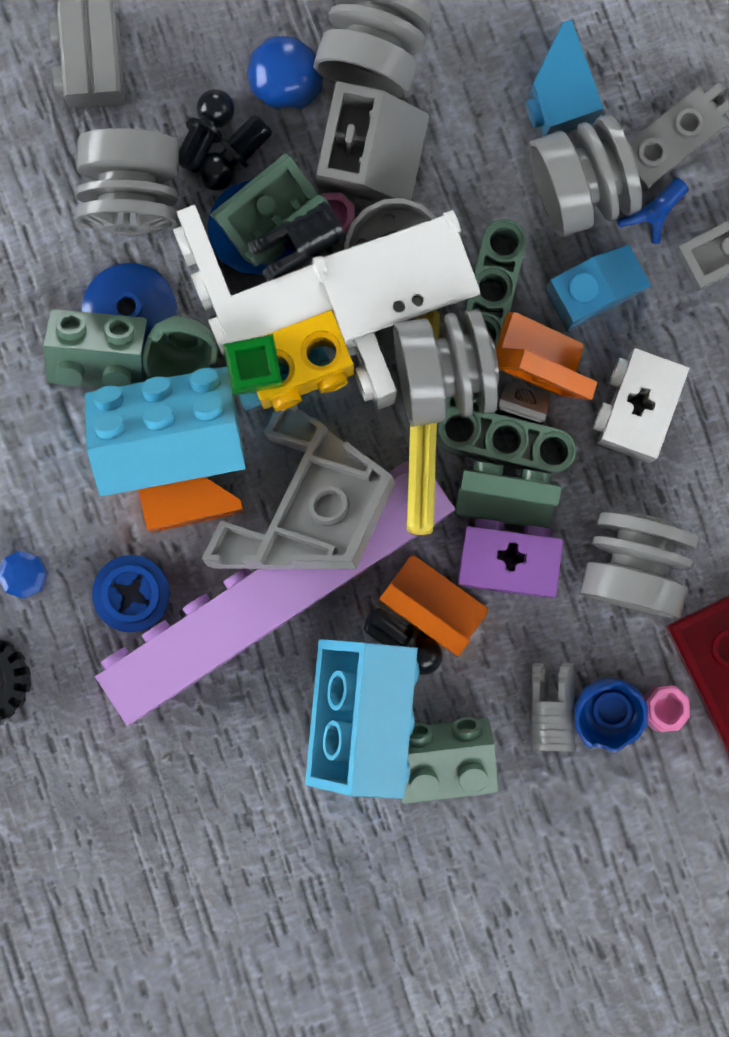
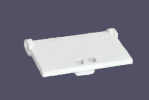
[312,210,481,342]

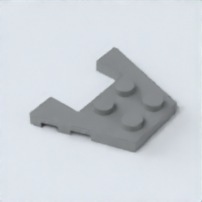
[202,405,396,569]

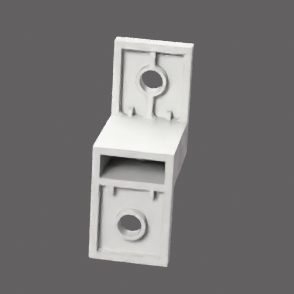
[173,205,397,410]

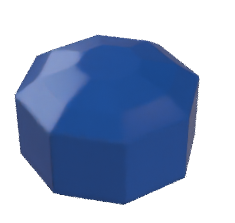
[0,550,49,599]

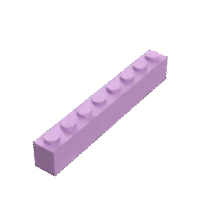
[95,460,455,726]

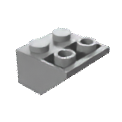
[316,81,430,201]

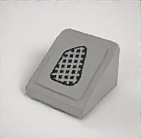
[495,380,550,425]

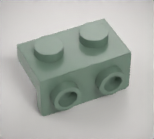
[210,154,330,267]
[43,309,147,388]
[455,460,562,528]
[401,717,498,804]

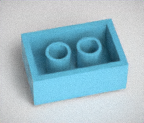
[85,366,246,496]
[305,639,419,799]

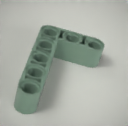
[436,219,576,476]

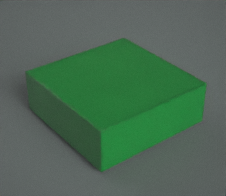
[223,334,283,396]

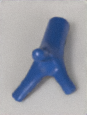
[617,178,689,244]

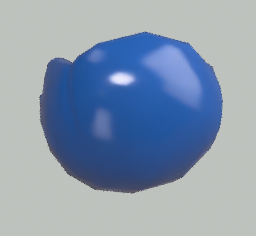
[246,36,323,109]
[574,677,648,753]

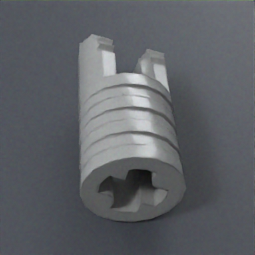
[531,663,575,751]

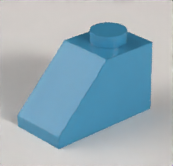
[525,19,604,136]
[545,244,652,332]

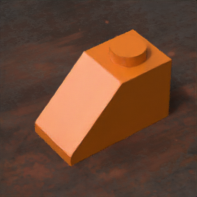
[138,477,245,533]

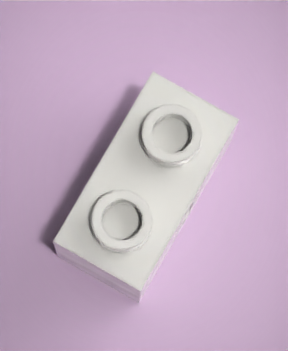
[593,348,690,463]

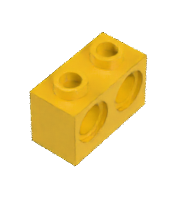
[257,310,355,411]

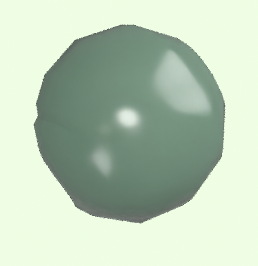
[142,316,218,379]

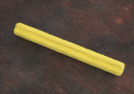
[406,310,440,535]

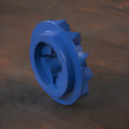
[92,555,171,633]

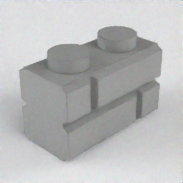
[49,0,126,109]

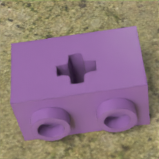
[456,519,564,599]

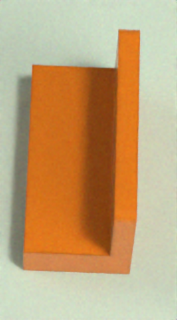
[495,312,598,400]
[378,555,488,657]

